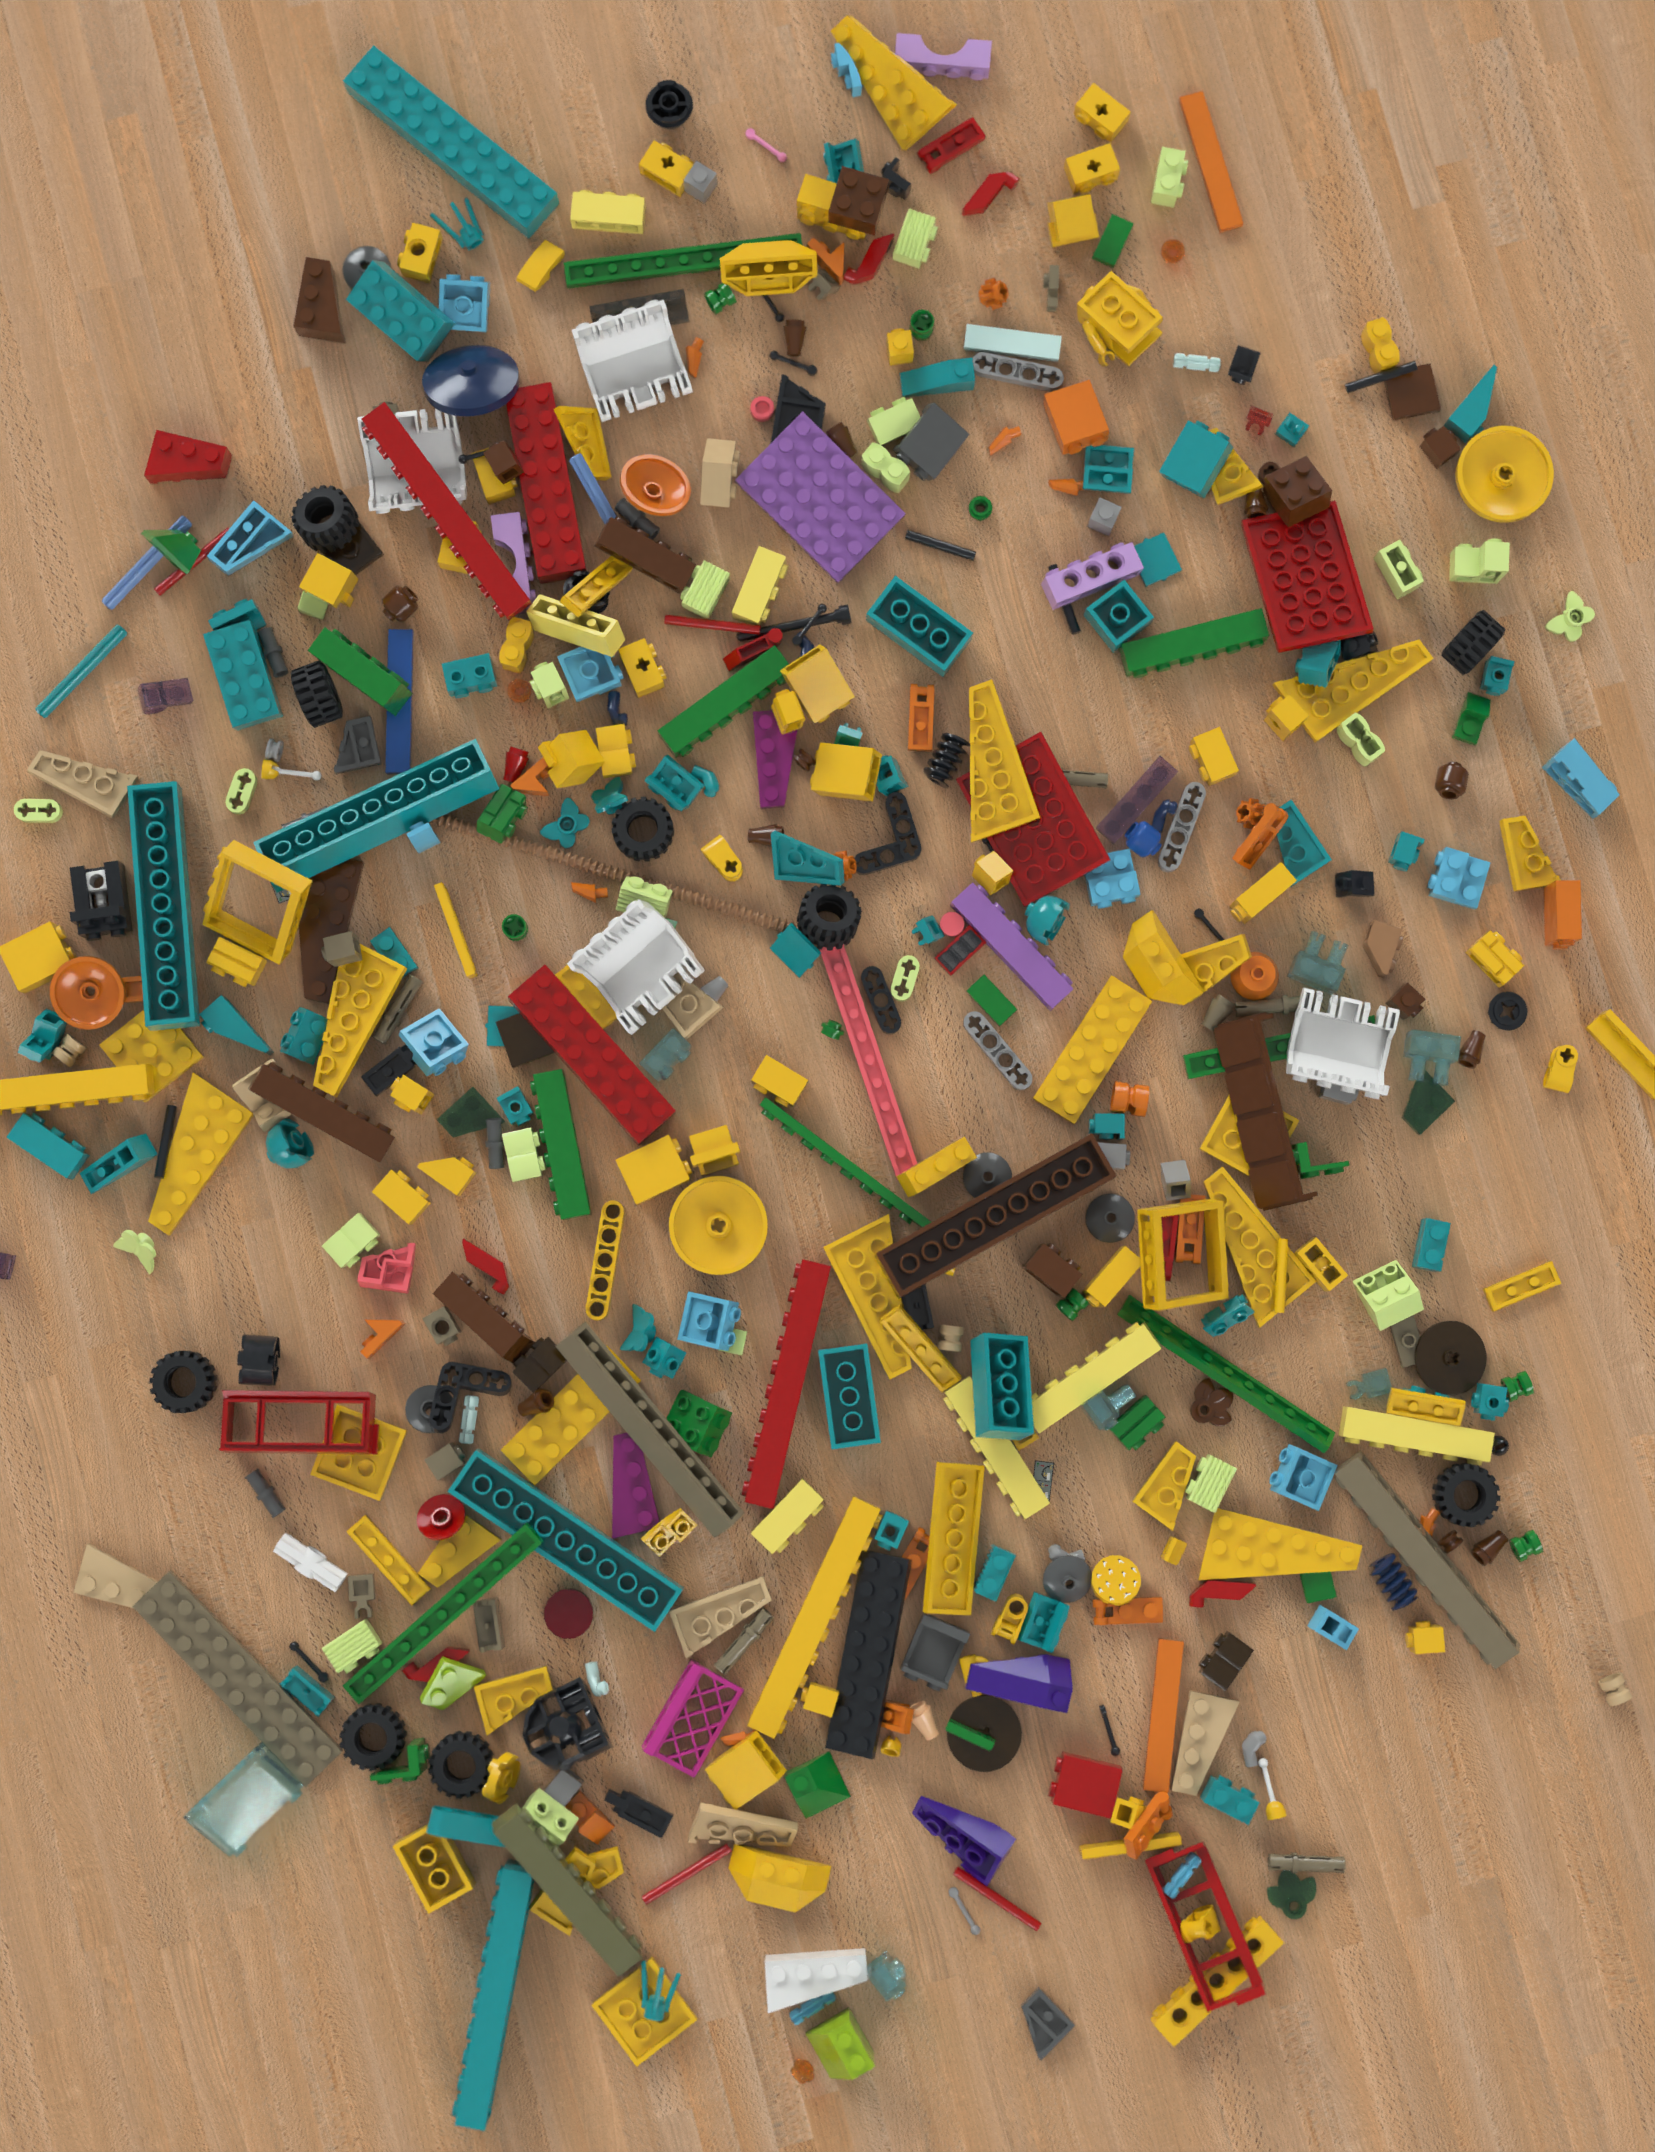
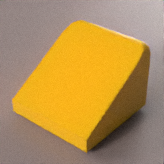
[1160,1536,1187,1565]

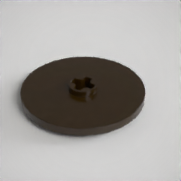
[1415,1321,1487,1395]
[947,1695,1022,1772]

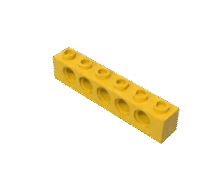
[1150,1915,1284,2047]

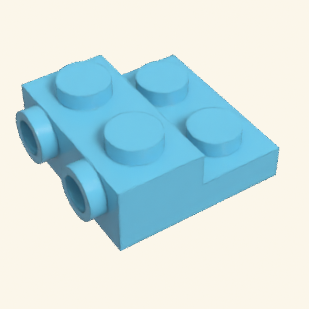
[439,274,490,332]
[557,647,624,702]
[1427,847,1491,910]
[1085,849,1140,909]
[399,1008,469,1076]
[677,1291,741,1351]
[1269,1444,1338,1511]

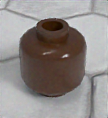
[382,586,419,622]
[1435,762,1469,800]

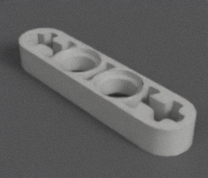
[973,352,1064,392]
[1158,782,1206,873]
[963,1011,1032,1091]

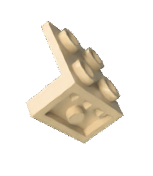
[232,1059,291,1132]

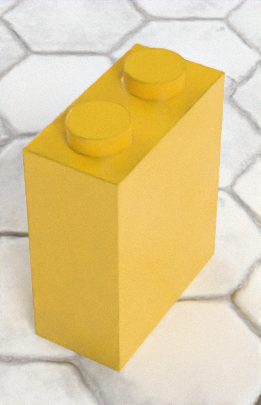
[780,644,855,723]
[810,743,882,802]
[1229,862,1297,925]
[0,921,77,994]
[615,1135,692,1205]
[1082,1246,1141,1308]
[705,1730,787,1810]

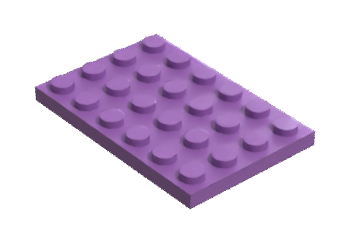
[735,411,906,583]

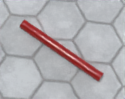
[154,527,229,596]
[664,615,761,635]
[641,1843,732,1905]
[952,1866,1042,1931]

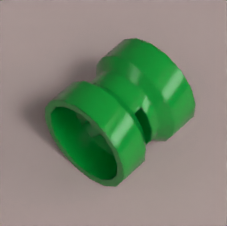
[704,283,736,315]
[910,309,934,341]
[502,914,528,941]
[1055,1288,1090,1322]
[1500,1371,1534,1402]
[1509,1530,1543,1562]

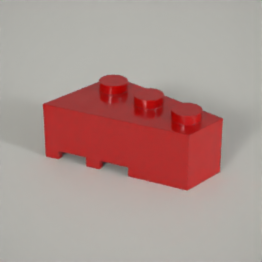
[144,430,232,484]

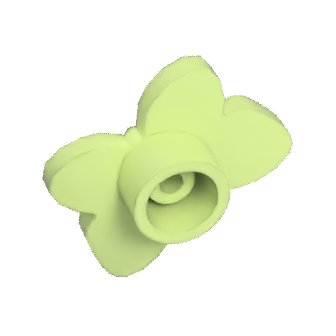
[1545,591,1595,642]
[113,1230,156,1275]

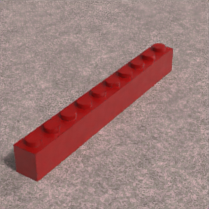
[361,402,532,621]
[741,1259,831,1509]

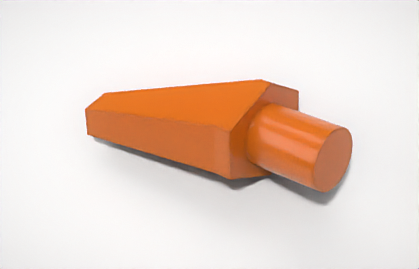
[686,337,704,378]
[989,426,1021,456]
[1048,478,1084,496]
[571,882,608,903]
[1420,1507,1440,1537]
[720,1730,760,1746]

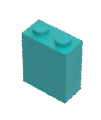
[1159,420,1234,499]

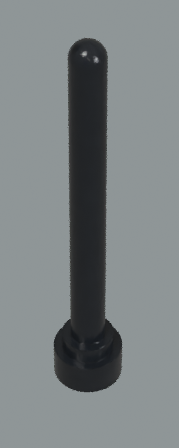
[736,604,852,641]

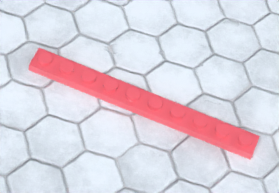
[819,944,918,1180]

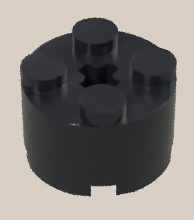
[237,1334,280,1386]

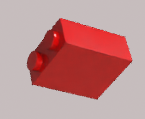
[1048,1751,1123,1819]

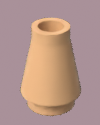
[910,1701,939,1741]

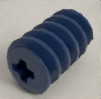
[1369,1553,1418,1611]

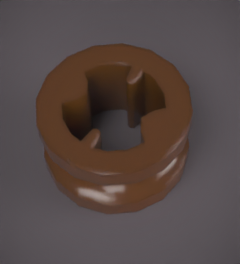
[1258,462,1280,485]
[792,748,816,772]
[1438,1530,1463,1554]

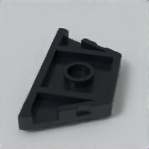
[771,374,826,443]

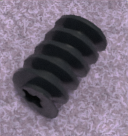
[923,733,970,789]

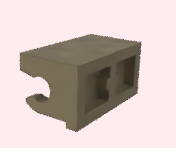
[473,1597,505,1652]

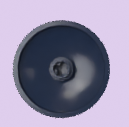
[422,345,520,416]

